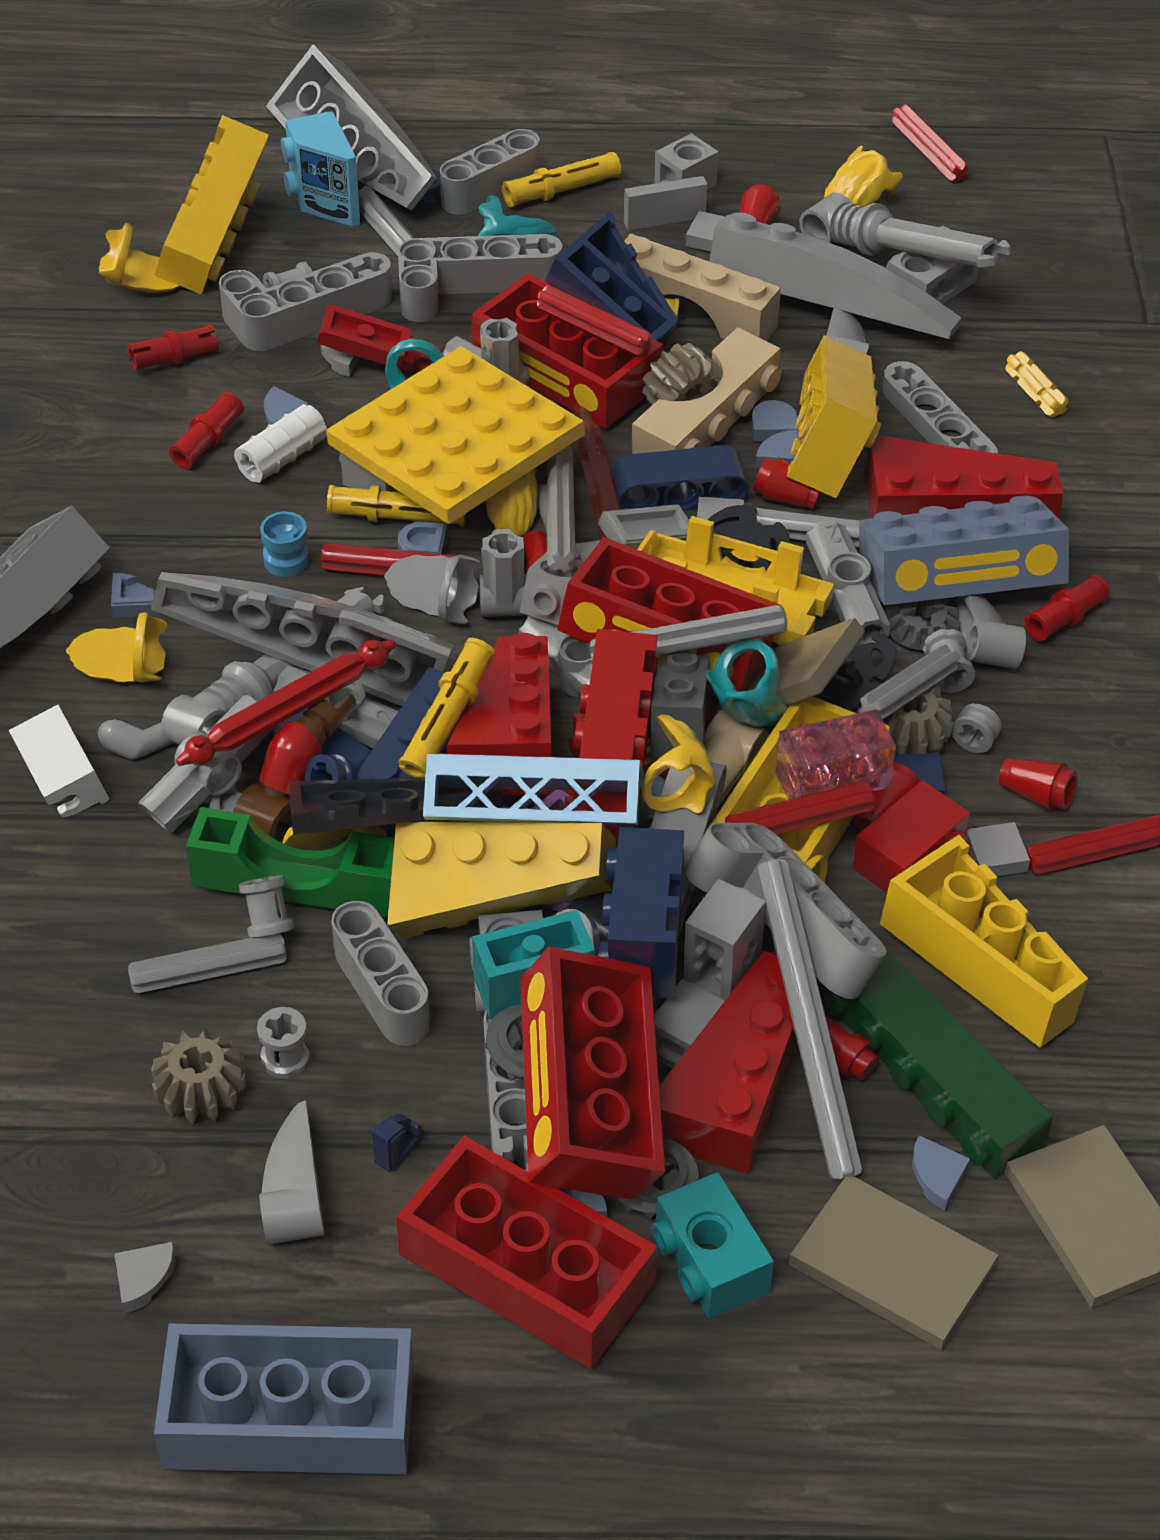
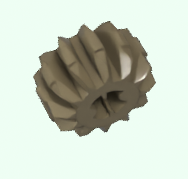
[642,343,718,405]
[880,687,953,754]
[151,1028,246,1125]

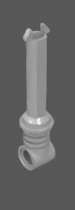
[799,192,1011,268]
[161,587,385,745]

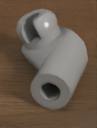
[97,719,174,760]

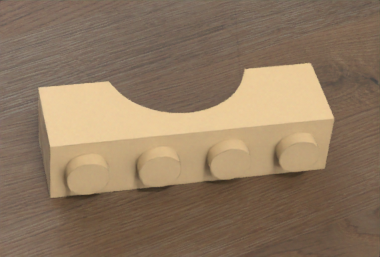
[624,234,781,341]
[632,327,782,454]

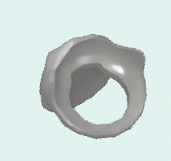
[384,555,480,624]

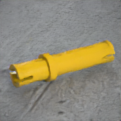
[502,152,621,207]
[327,485,466,526]
[398,638,496,778]

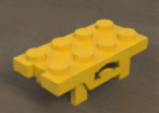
[637,516,835,646]

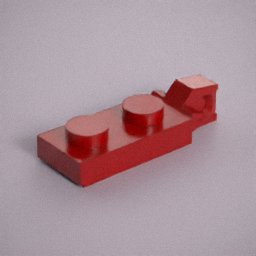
[316,304,440,373]

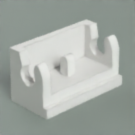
[9,705,110,817]

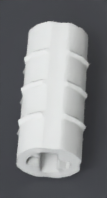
[234,404,327,483]

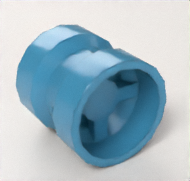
[260,511,310,577]

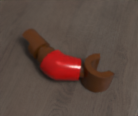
[233,694,357,838]

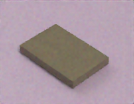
[712,618,865,718]
[1005,1125,1160,1308]
[789,1175,999,1351]

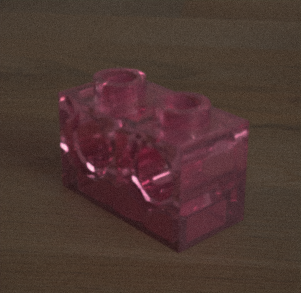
[775,709,896,800]

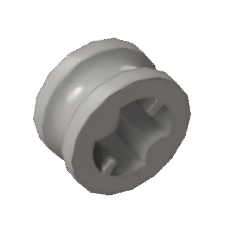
[952,703,1002,753]

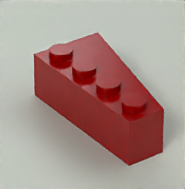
[865,435,1063,519]
[563,629,658,848]
[447,633,552,795]
[659,951,797,1174]

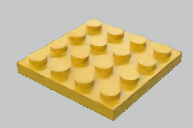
[326,346,585,524]

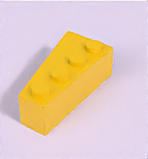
[154,115,269,295]
[787,336,881,498]
[387,822,616,939]
[880,835,1088,1048]

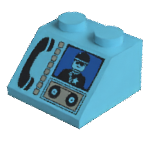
[281,111,360,227]

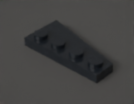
[289,777,503,835]

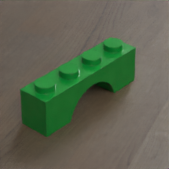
[186,807,395,918]

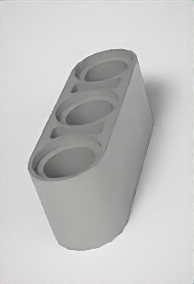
[440,129,540,215]
[331,901,430,1046]

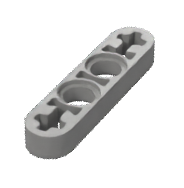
[882,361,998,453]

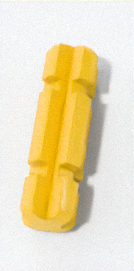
[1005,351,1069,418]

